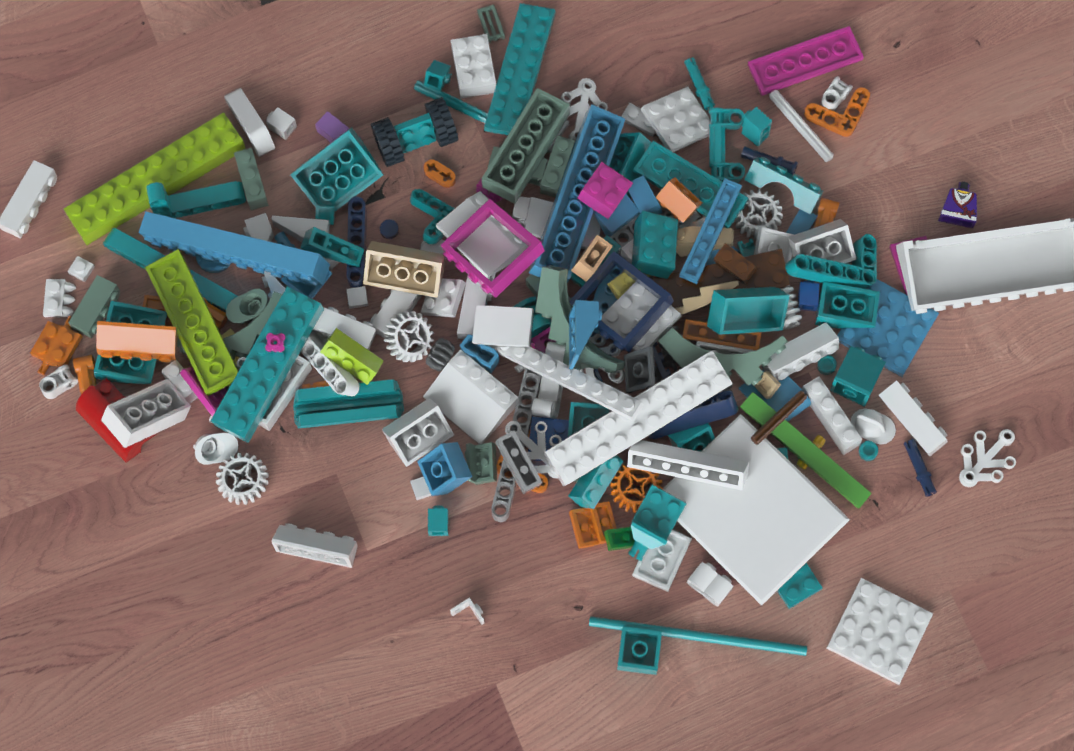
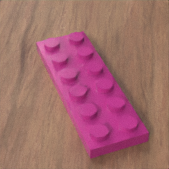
[747,26,864,96]

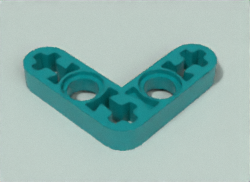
[410,189,455,245]

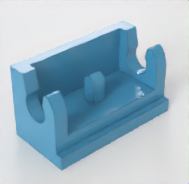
[628,175,663,214]

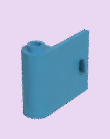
[738,370,811,421]

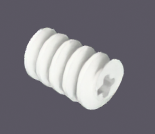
[781,287,802,329]

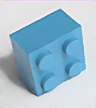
[417,442,472,496]

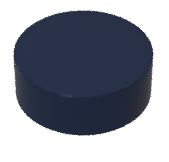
[380,219,399,239]

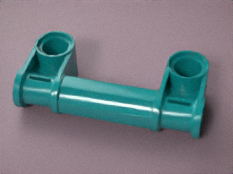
[709,108,745,183]

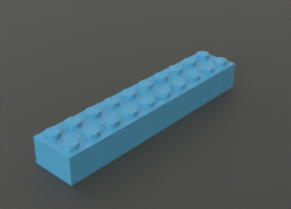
[529,104,625,282]
[138,211,330,287]

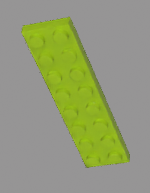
[145,249,239,396]

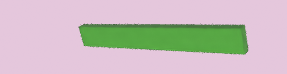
[740,392,872,509]

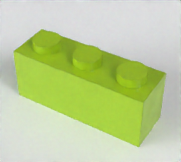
[320,328,384,385]

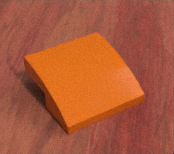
[569,501,617,549]

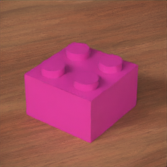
[577,162,633,219]

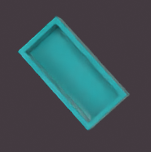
[707,287,790,335]

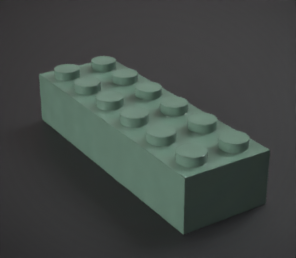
[482,88,570,204]

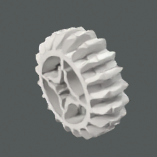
[734,189,783,240]
[383,311,435,362]
[216,453,269,505]

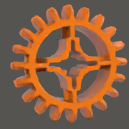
[610,465,663,514]

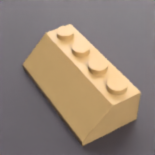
[363,241,446,298]

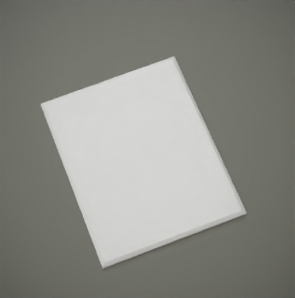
[662,414,850,606]

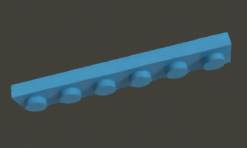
[679,178,742,284]

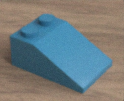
[569,300,602,369]

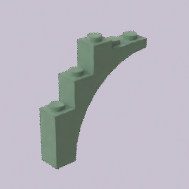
[535,265,625,373]
[177,291,283,360]
[658,328,788,386]

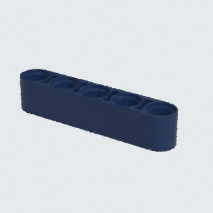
[346,197,367,288]
[648,391,739,439]

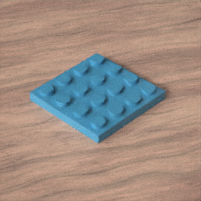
[837,279,939,377]

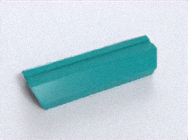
[293,379,404,429]

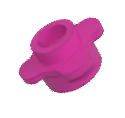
[265,333,285,352]

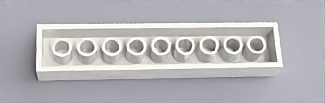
[543,350,733,486]

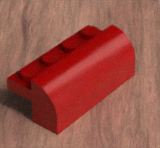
[76,378,157,463]

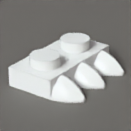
[43,279,76,317]

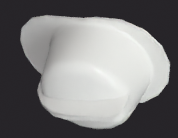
[850,408,896,445]
[193,433,238,465]

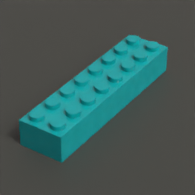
[211,286,324,443]

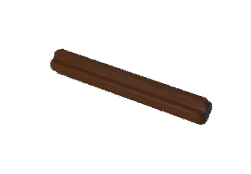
[751,391,807,445]

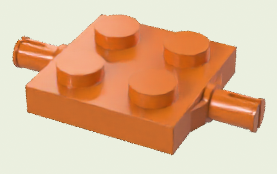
[30,316,83,375]

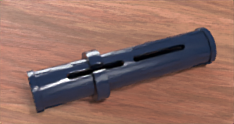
[904,439,937,497]

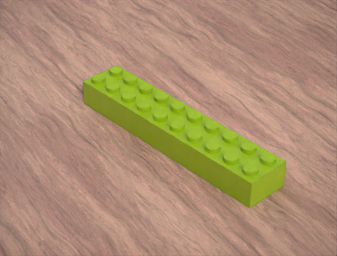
[63,112,246,246]

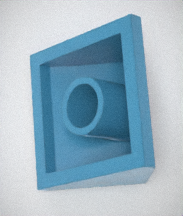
[593,194,640,237]

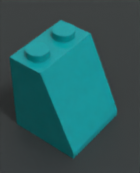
[830,346,886,407]

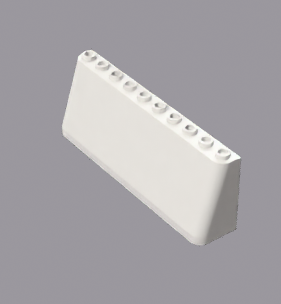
[896,218,1074,314]

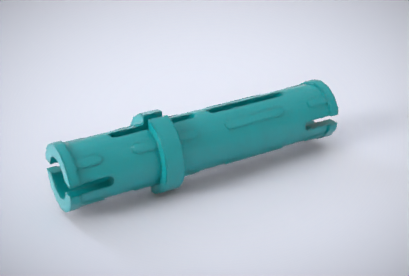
[684,58,715,110]

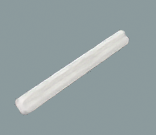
[769,90,834,162]

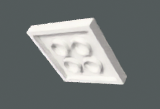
[641,87,711,152]
[601,282,681,351]

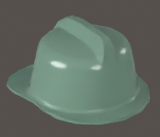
[226,289,268,323]

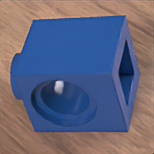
[798,280,819,311]

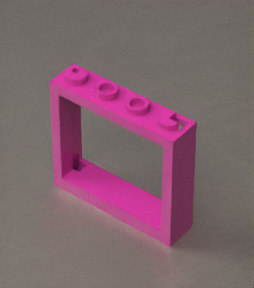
[441,199,545,298]

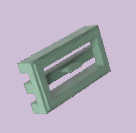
[477,5,505,43]

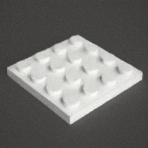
[827,578,933,685]

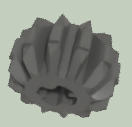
[426,338,455,372]

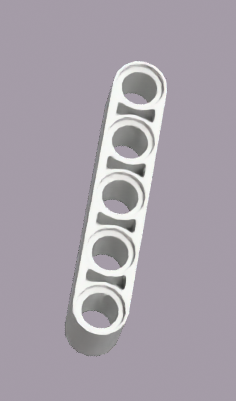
[301,331,359,397]

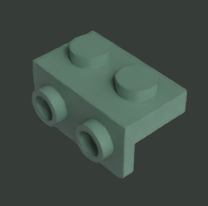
[465,442,497,485]

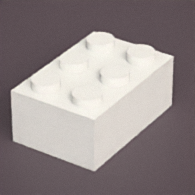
[451,34,496,99]
[788,219,856,266]

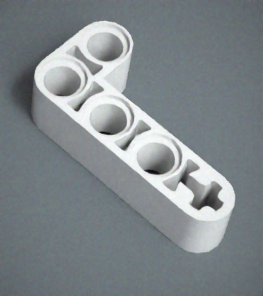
[224,88,275,157]
[532,342,566,419]

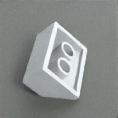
[382,398,454,467]

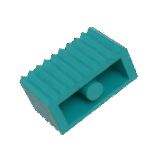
[742,107,772,147]

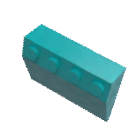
[290,127,384,211]
[94,301,167,384]

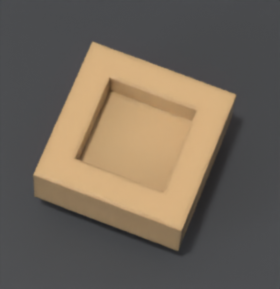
[754,371,781,399]

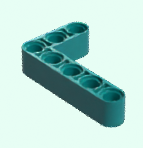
[146,181,246,219]
[785,234,877,289]

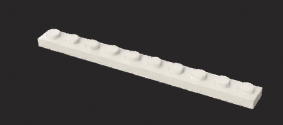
[487,345,644,421]

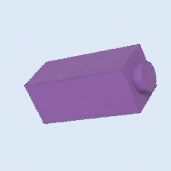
[315,111,361,142]

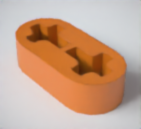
[424,160,456,188]

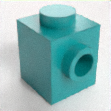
[423,60,452,92]

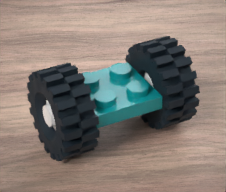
[371,97,459,167]

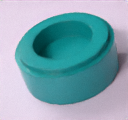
[817,355,837,375]
[858,441,878,461]

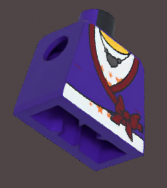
[938,182,977,228]

